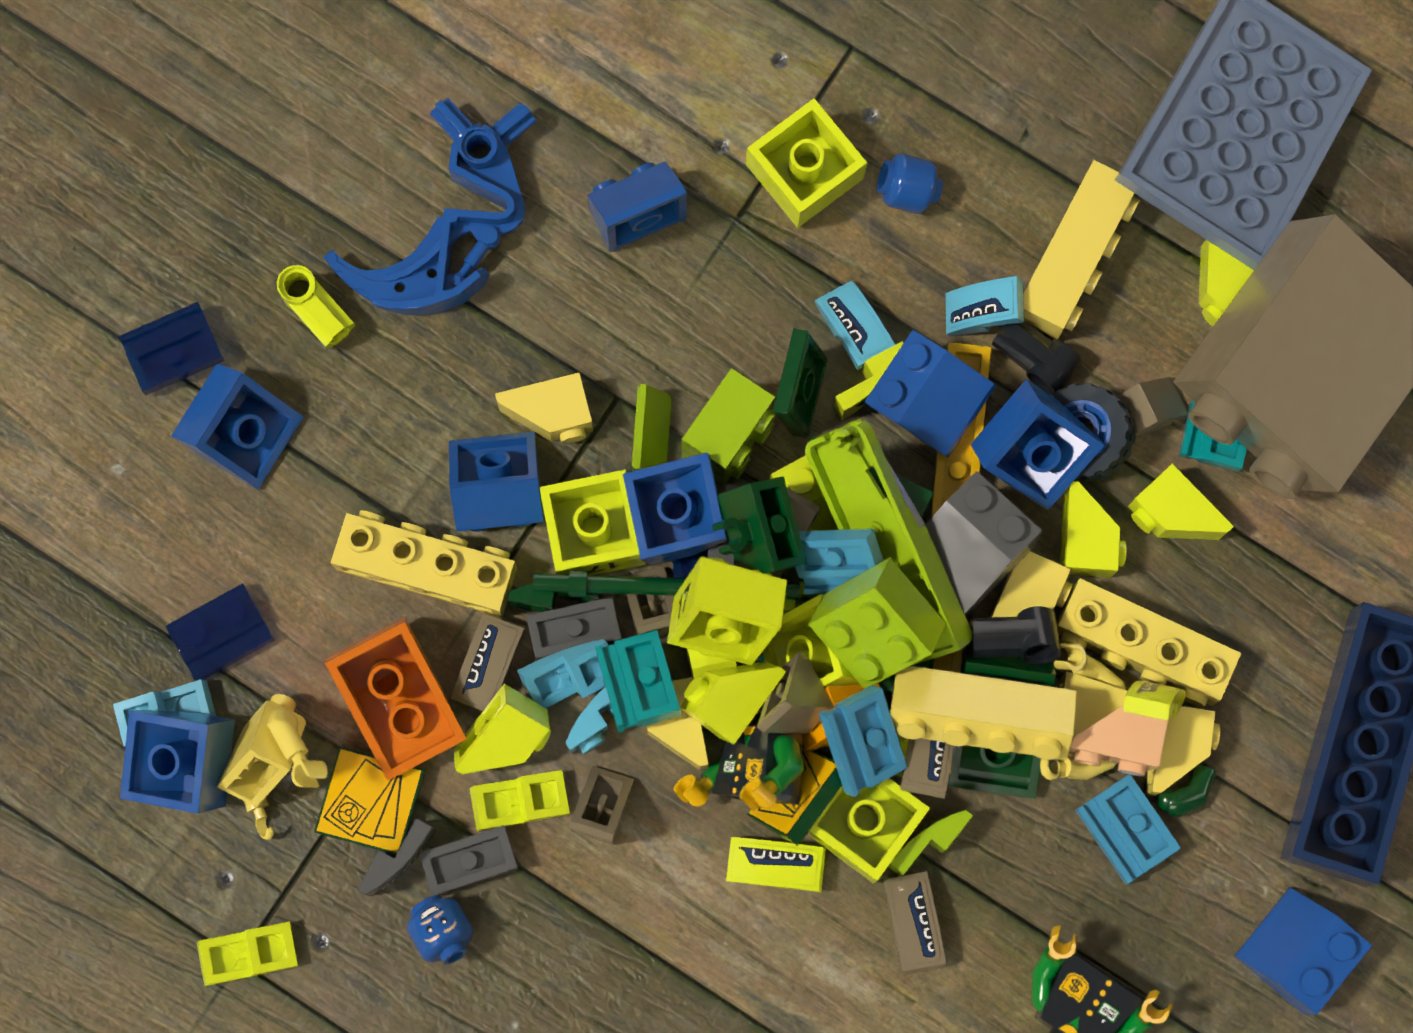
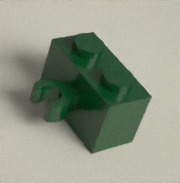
[712,476,807,574]

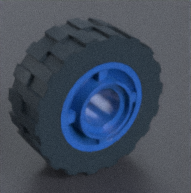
[1053,383,1136,482]

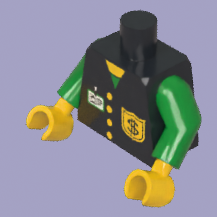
[674,702,804,810]
[1031,926,1173,1033]

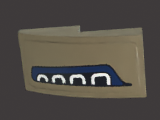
[451,611,526,711]
[900,738,954,799]
[883,871,946,975]

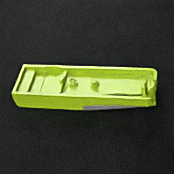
[805,418,972,666]

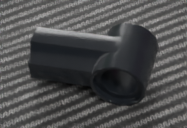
[991,320,1082,397]
[969,606,1061,665]

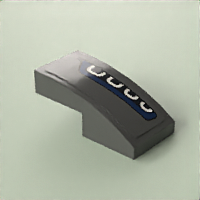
[357,819,436,896]

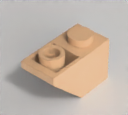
[1069,705,1168,776]

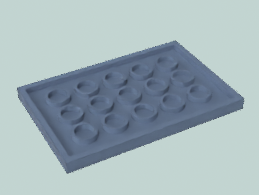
[1115,0,1372,270]

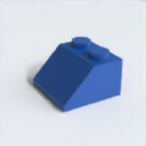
[587,161,687,252]
[865,330,996,458]
[171,364,303,489]
[970,379,1104,510]
[449,431,543,532]
[623,453,728,565]
[120,710,235,814]
[1234,888,1372,1015]

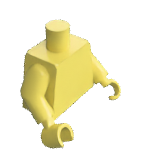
[1040,643,1127,780]
[217,694,328,840]

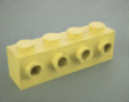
[1023,160,1140,340]
[331,510,517,617]
[1056,578,1241,708]
[890,666,1077,760]

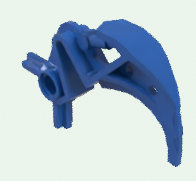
[324,98,537,315]

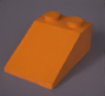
[325,617,467,781]

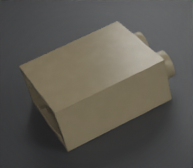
[1173,214,1413,499]

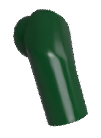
[1158,764,1217,817]

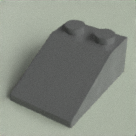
[925,471,1042,617]

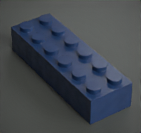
[1280,602,1413,887]

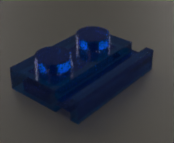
[118,302,225,395]
[165,583,275,681]

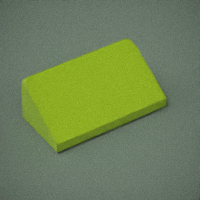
[632,384,671,471]

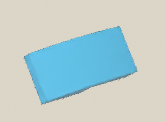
[565,687,613,755]

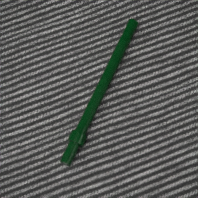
[533,570,800,600]

